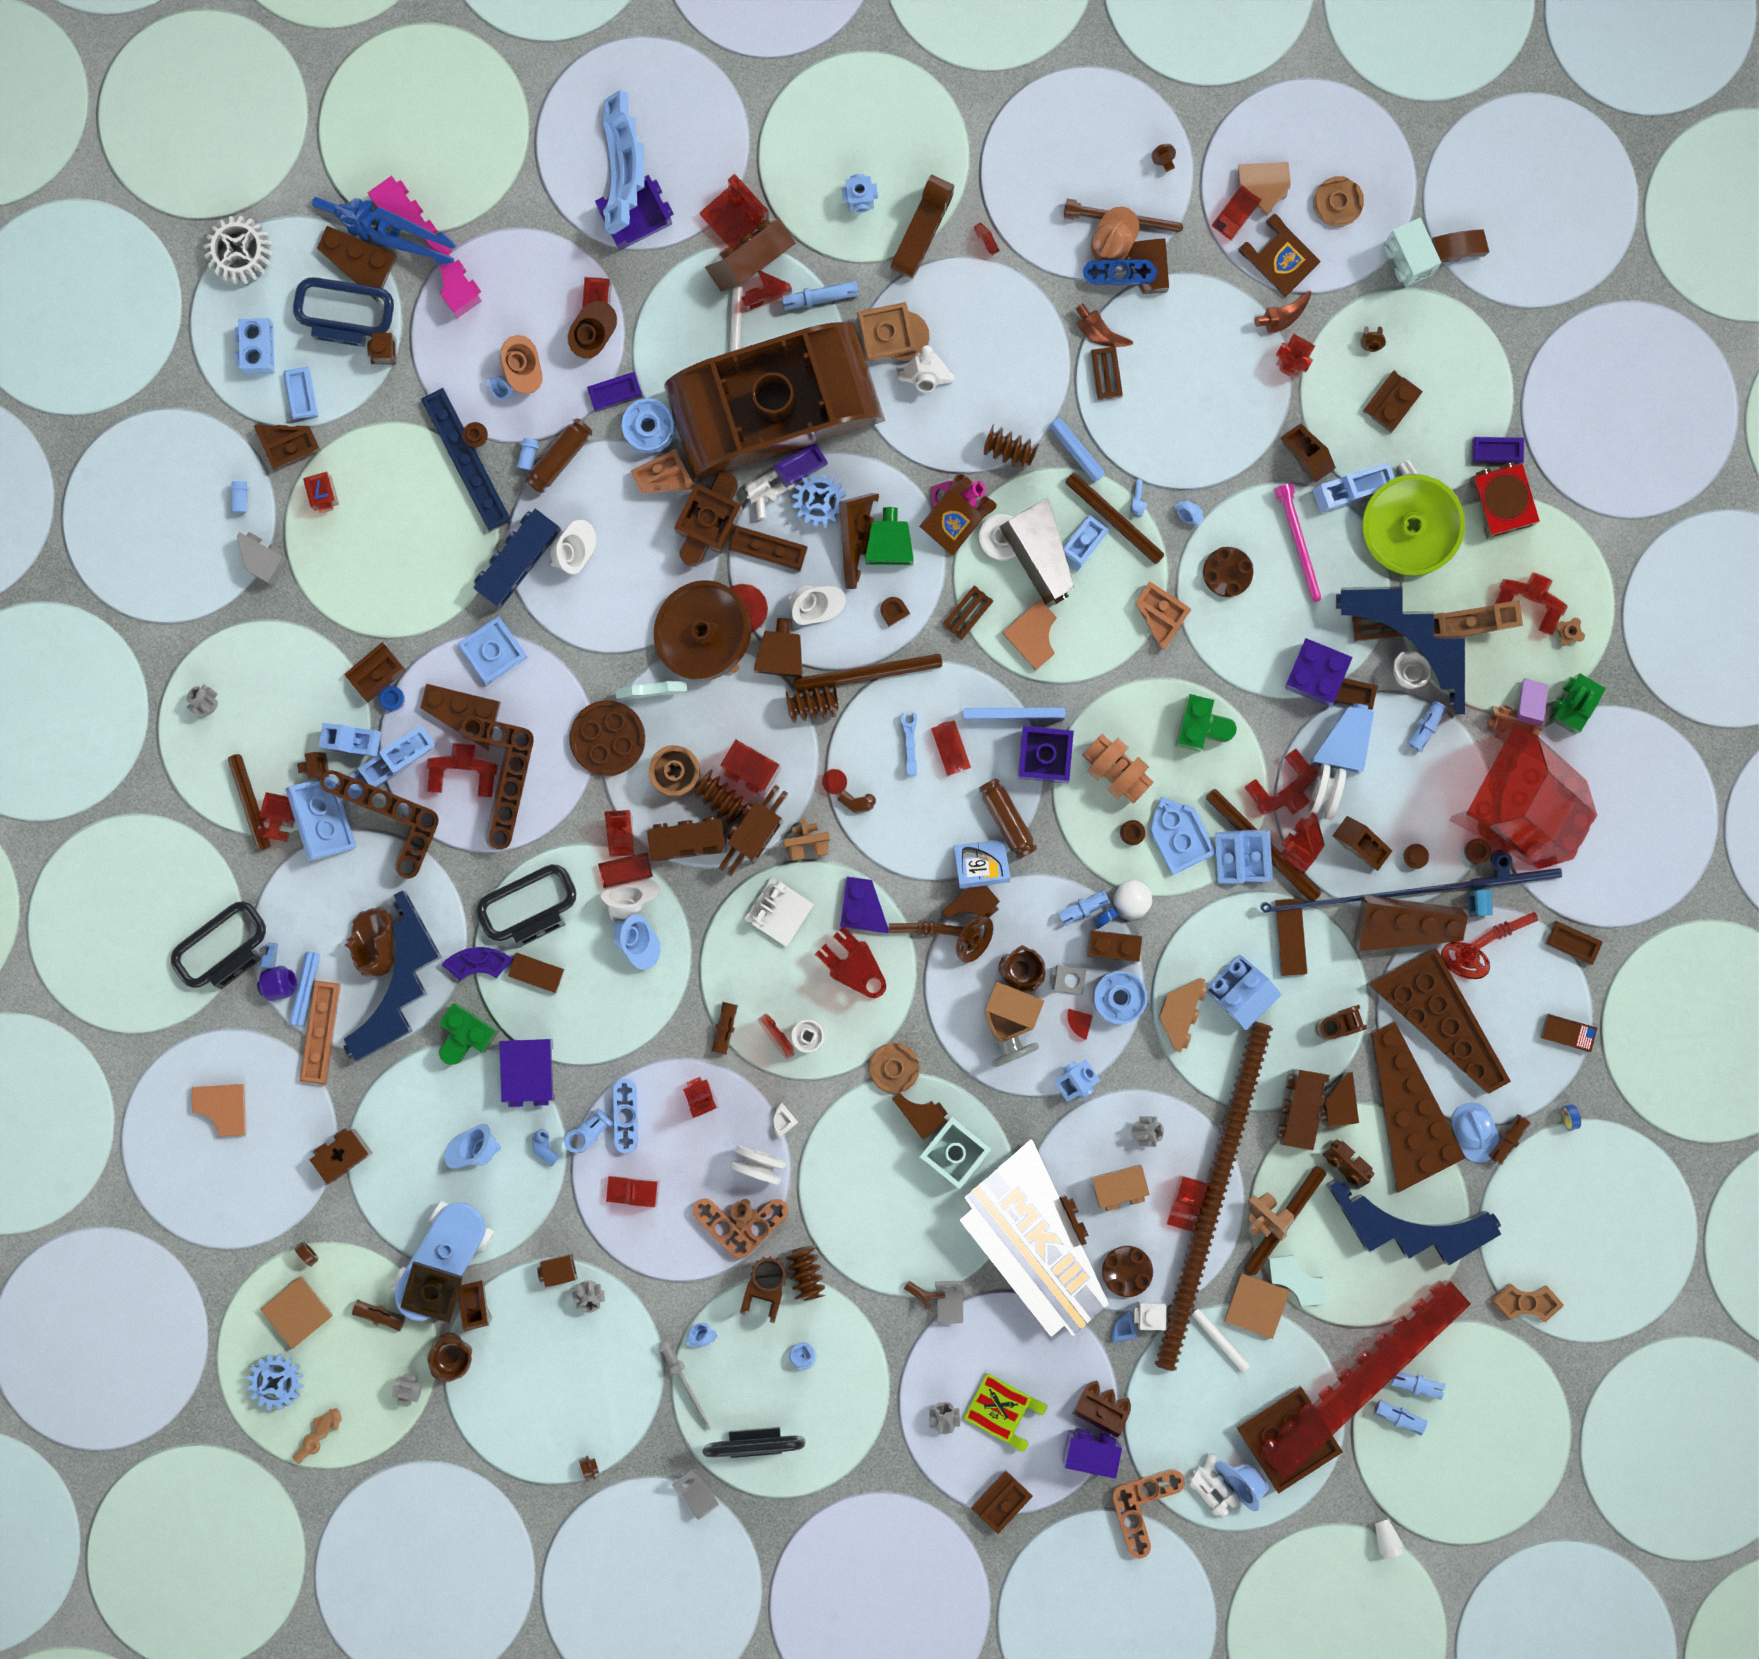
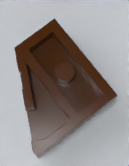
[254,424,320,471]

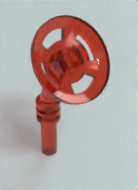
[1441,912,1539,979]

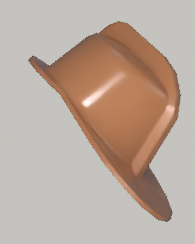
[1091,206,1140,260]
[499,335,542,394]

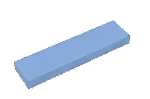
[963,708,1065,720]

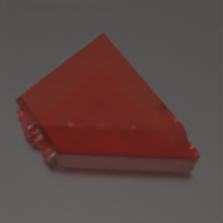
[1449,724,1597,869]

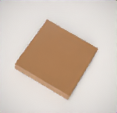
[857,302,916,362]
[1224,1273,1290,1339]
[260,1276,333,1349]

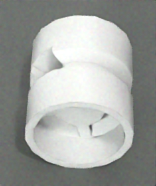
[791,1019,825,1053]

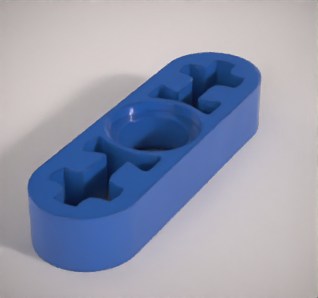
[1083,260,1157,285]

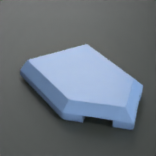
[1149,797,1216,875]

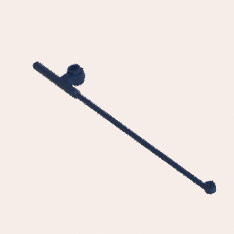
[1260,850,1562,913]

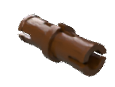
[711,1002,738,1055]
[1488,1114,1531,1165]
[352,1299,406,1332]

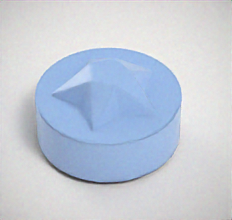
[789,1343,816,1370]

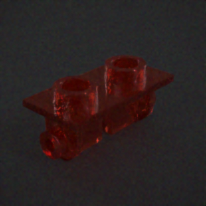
[931,720,971,776]

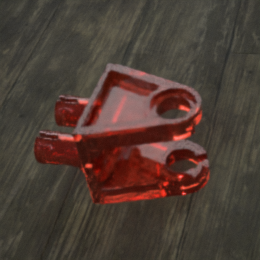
[814,926,887,999]

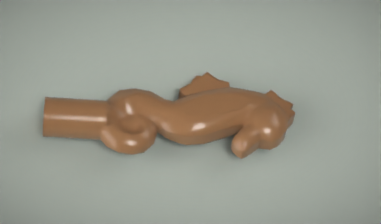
[292,1408,342,1464]

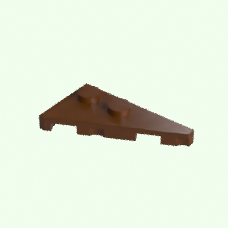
[839,493,879,589]

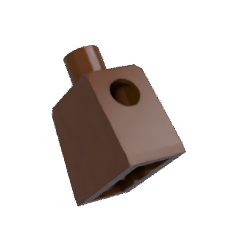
[754,618,803,678]

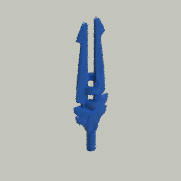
[312,197,456,265]

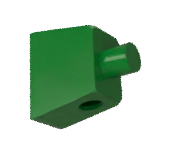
[866,507,914,565]

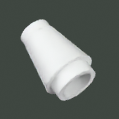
[1375,1519,1404,1560]

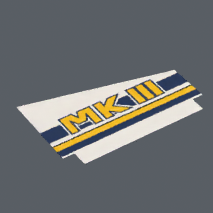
[960,1140,1108,1337]

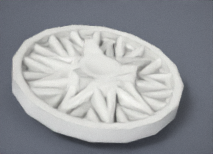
[979,514,1016,560]

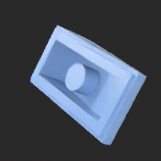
[1063,515,1109,572]

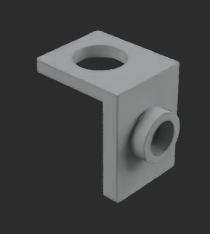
[1049,965,1086,995]
[935,1281,963,1324]
[672,1470,719,1520]

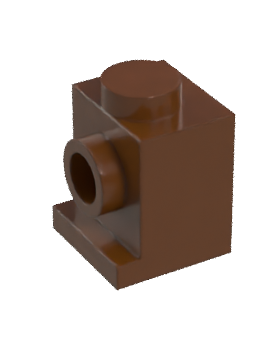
[367,333,397,365]

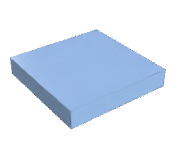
[457,615,528,686]

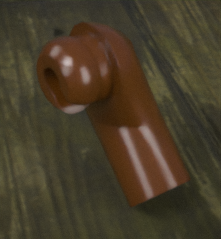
[837,790,876,813]

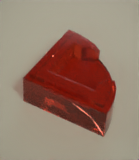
[974,222,1000,256]
[1067,1009,1093,1040]

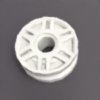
[1308,764,1346,821]
[730,1145,787,1185]

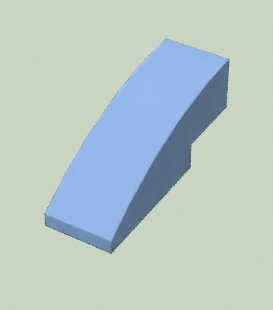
[1312,463,1394,513]

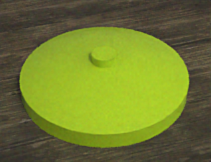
[1363,474,1465,575]

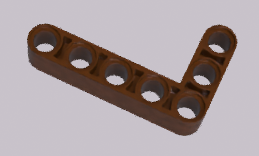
[458,716,534,850]
[319,770,439,879]

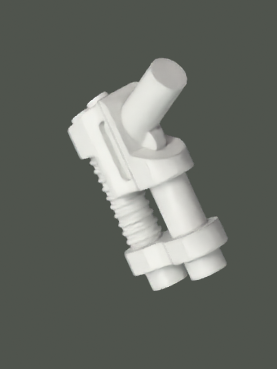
[744,469,799,519]
[1187,1452,1240,1518]

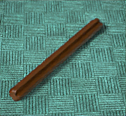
[794,654,943,692]
[1206,789,1321,902]

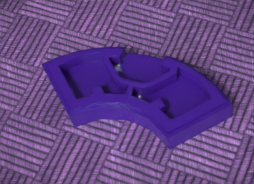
[441,947,514,981]

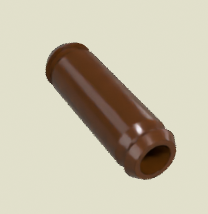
[525,418,592,494]
[979,778,1037,860]

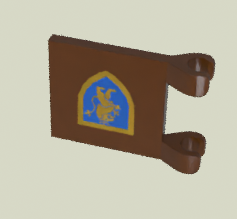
[1238,214,1321,297]
[919,473,997,556]

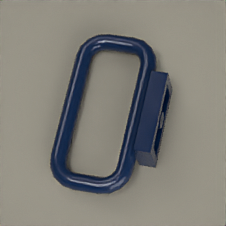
[293,277,394,348]

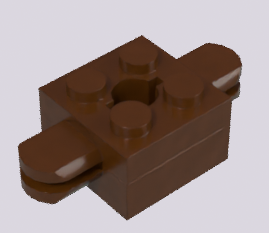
[674,472,743,567]
[719,785,788,877]

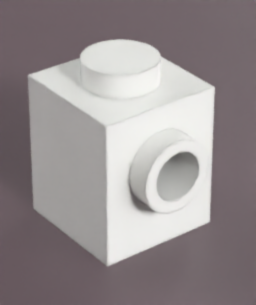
[1133,1301,1166,1330]

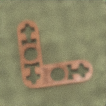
[693,1198,788,1259]
[1112,1469,1185,1559]

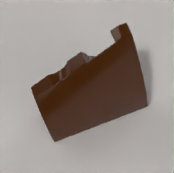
[1124,238,1169,294]

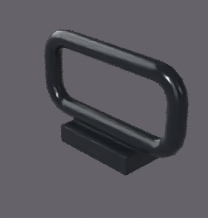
[476,864,577,947]
[171,901,266,990]
[702,1427,806,1458]

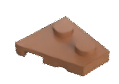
[631,449,694,494]
[1135,581,1191,650]

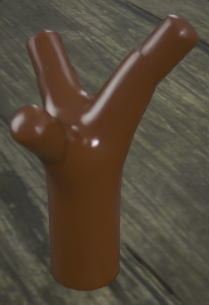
[904,1281,946,1309]

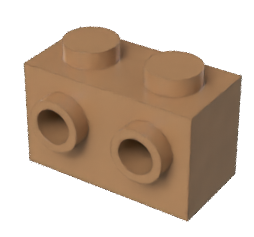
[1091,1164,1150,1211]

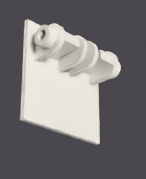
[745,877,814,947]

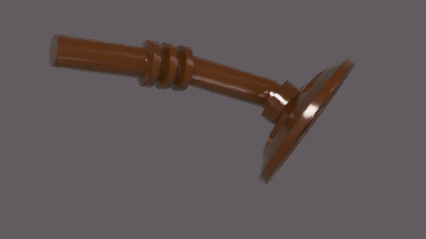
[889,915,993,963]

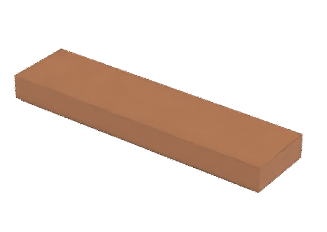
[300,980,341,1085]

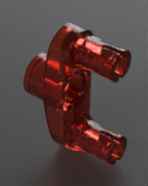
[1495,572,1568,636]
[426,743,498,797]
[1245,748,1319,815]

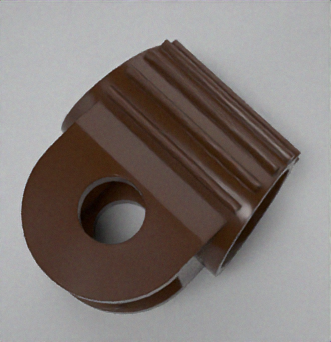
[740,1256,788,1323]

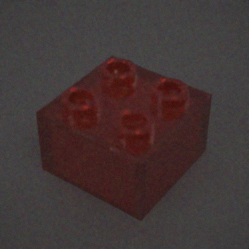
[720,739,781,796]

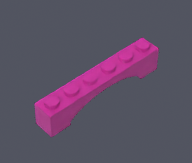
[367,175,482,319]

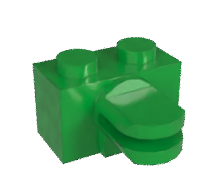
[1549,673,1606,734]
[1175,694,1237,752]
[439,1003,499,1065]

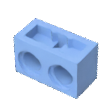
[235,318,275,374]

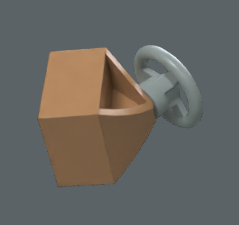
[984,982,1044,1067]

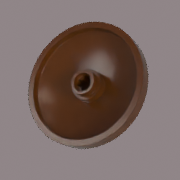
[654,580,752,681]

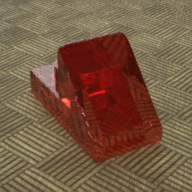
[741,271,792,312]
[604,810,635,857]

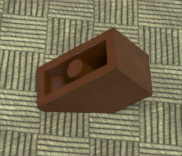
[1319,1072,1359,1127]

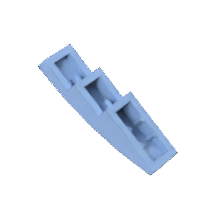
[336,725,436,806]

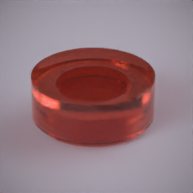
[822,769,847,795]

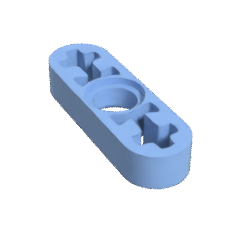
[613,1079,638,1153]

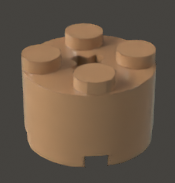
[649,745,701,798]

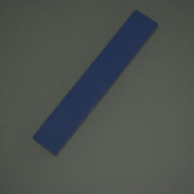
[421,388,512,532]

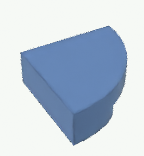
[260,942,278,968]
[1112,1311,1138,1343]

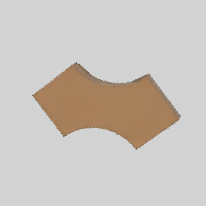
[1491,1283,1564,1322]

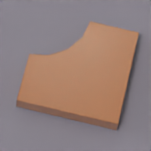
[1002,599,1057,671]
[192,1084,246,1137]

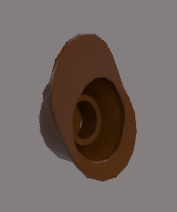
[567,301,617,359]

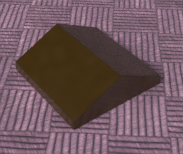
[400,1261,463,1323]

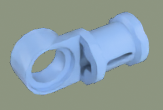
[564,1108,614,1154]

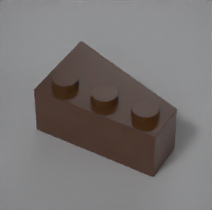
[705,218,796,292]
[647,817,727,862]
[1277,1069,1330,1150]

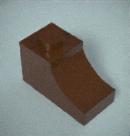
[1281,423,1336,482]
[1332,816,1392,871]
[941,885,1000,920]
[892,1093,948,1140]

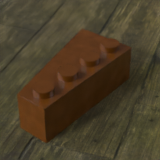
[1353,895,1468,952]

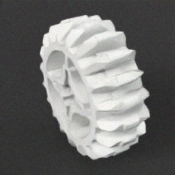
[204,216,273,284]

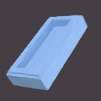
[284,366,318,421]

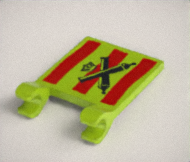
[963,1373,1048,1451]

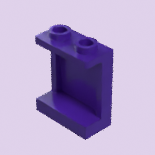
[595,174,674,251]
[499,1039,555,1107]

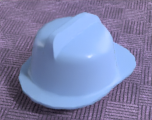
[613,914,661,970]
[1452,1102,1499,1163]
[444,1124,501,1169]
[1215,1461,1269,1511]

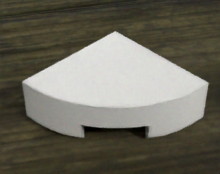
[773,1103,798,1138]

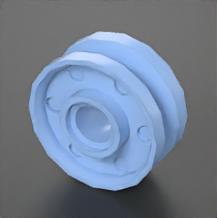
[621,398,676,455]
[1093,971,1147,1024]

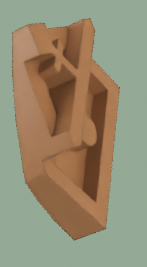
[1238,162,1291,216]

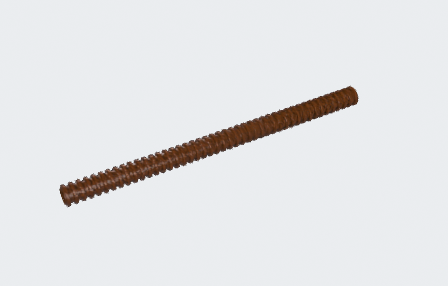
[1154,1021,1273,1371]

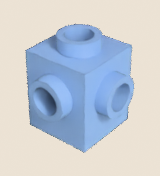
[841,174,878,213]
[1054,1060,1100,1102]

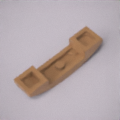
[1434,600,1523,636]

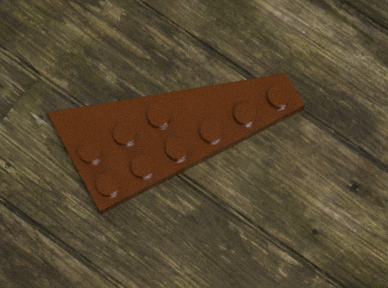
[1368,947,1511,1094]
[1371,1021,1466,1193]

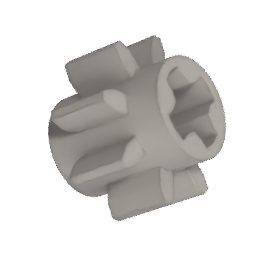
[186,684,218,717]
[1132,1116,1164,1147]
[572,1280,605,1313]
[392,1373,422,1407]
[929,1402,960,1434]

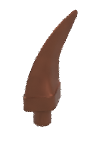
[1254,290,1311,333]
[1075,303,1133,347]

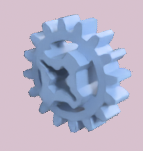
[792,473,846,528]
[247,1354,304,1410]

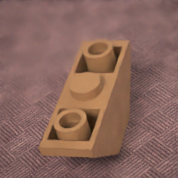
[1158,978,1207,1052]

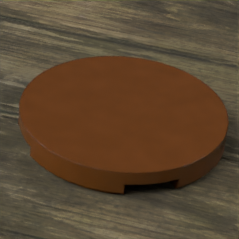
[569,700,646,776]

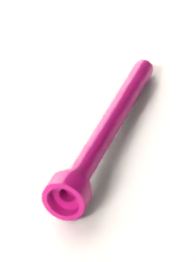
[1273,483,1321,602]

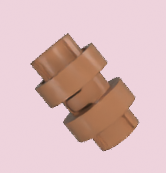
[1082,733,1154,804]

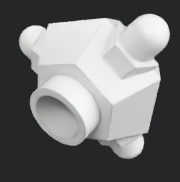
[898,345,954,393]

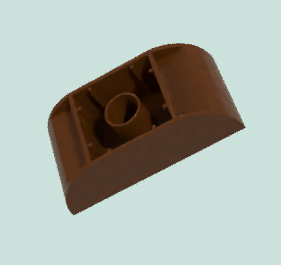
[664,322,886,482]

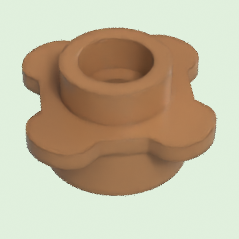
[1556,618,1585,646]
[729,1199,758,1229]

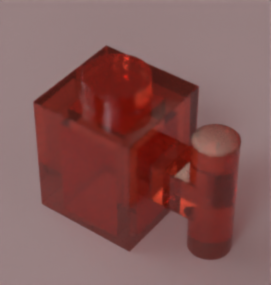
[256,792,295,842]

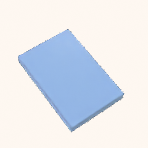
[285,776,357,861]

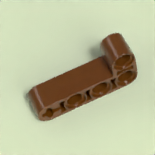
[890,174,955,279]

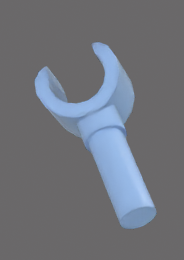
[1130,479,1147,516]

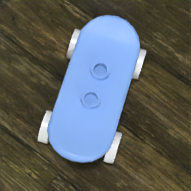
[390,1201,495,1321]

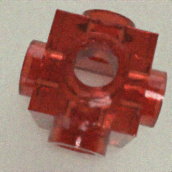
[1275,334,1315,377]

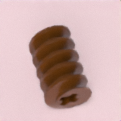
[984,424,1040,471]
[786,685,839,723]
[694,769,750,824]
[786,1245,826,1301]

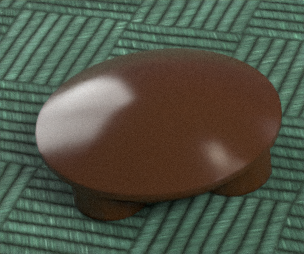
[1203,547,1254,597]
[1102,1246,1153,1297]

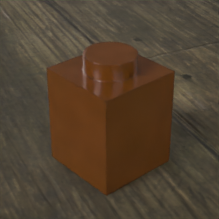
[537,1254,578,1287]

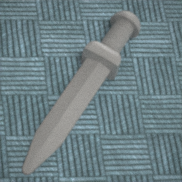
[659,1341,710,1429]

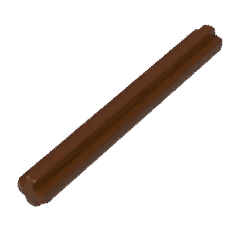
[1065,473,1164,564]
[1244,1166,1327,1275]

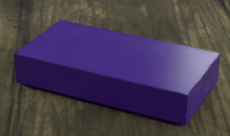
[587,372,643,412]
[1472,437,1524,464]
[773,443,828,488]

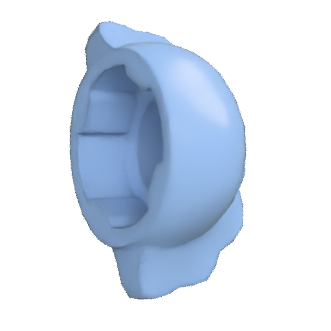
[486,376,514,399]
[1174,501,1203,526]
[685,1323,717,1347]

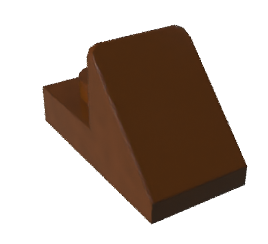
[459,1280,492,1332]

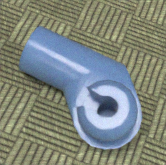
[532,1129,560,1166]

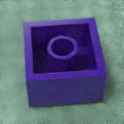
[1285,638,1353,708]
[1017,726,1074,784]
[1062,1428,1122,1479]

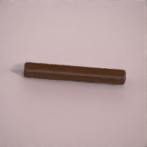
[228,754,271,851]

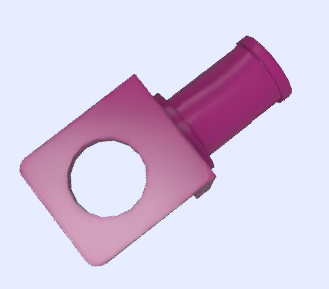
[931,481,985,509]

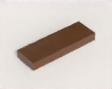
[728,525,808,571]
[1275,898,1307,976]

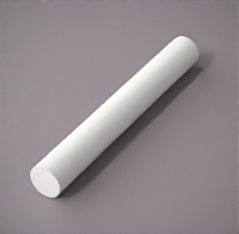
[730,287,743,352]
[1192,1308,1250,1372]

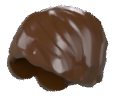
[998,945,1046,992]
[427,1332,472,1382]

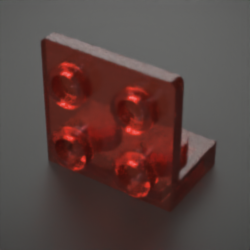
[700,174,769,247]

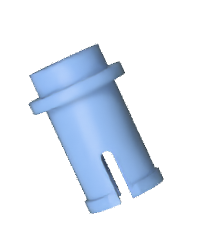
[517,438,540,471]
[229,481,249,513]

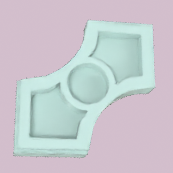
[615,681,687,699]
[1268,1255,1326,1307]

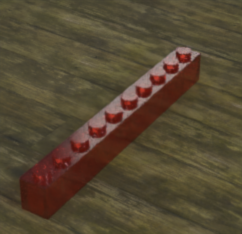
[1259,1280,1471,1480]

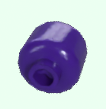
[257,965,297,1002]

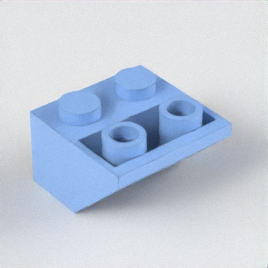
[1206,954,1282,1030]

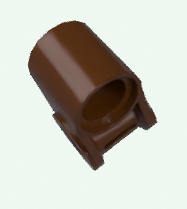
[1315,1004,1368,1040]

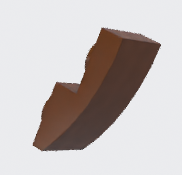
[1431,229,1490,262]

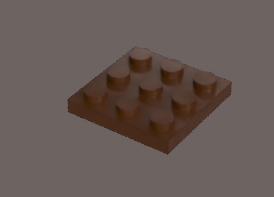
[1236,1386,1343,1494]

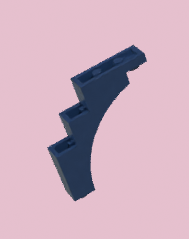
[1336,586,1465,714]
[343,890,442,1061]
[1326,1179,1501,1265]

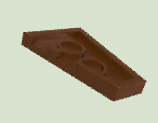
[317,226,397,302]
[420,684,501,751]

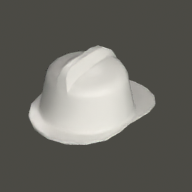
[549,519,597,575]
[788,585,846,625]
[601,880,660,921]

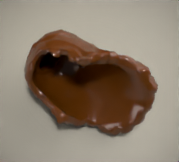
[345,907,394,977]

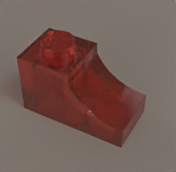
[683,1076,720,1118]
[1166,1175,1208,1232]
[606,1176,660,1207]

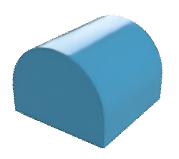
[1468,890,1493,917]

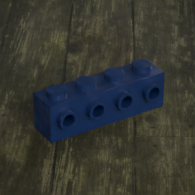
[473,508,561,609]

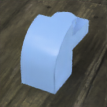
[319,723,381,757]

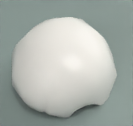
[1393,651,1432,689]
[1112,880,1153,921]

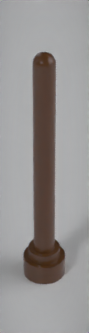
[1063,198,1183,232]

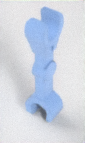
[901,712,917,776]

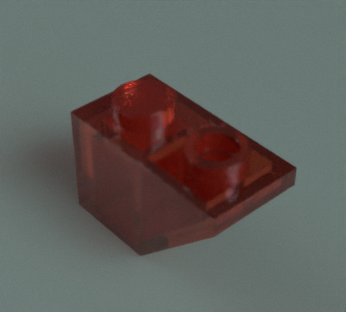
[1279,812,1325,874]

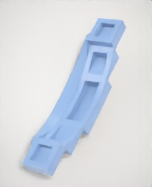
[603,90,644,234]

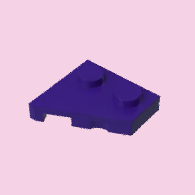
[840,876,889,933]

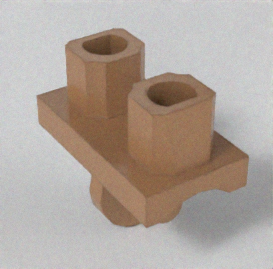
[783,818,830,861]
[1248,1192,1294,1241]

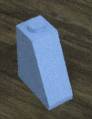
[1310,704,1374,773]

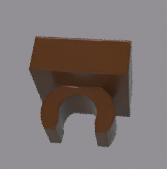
[297,752,330,779]

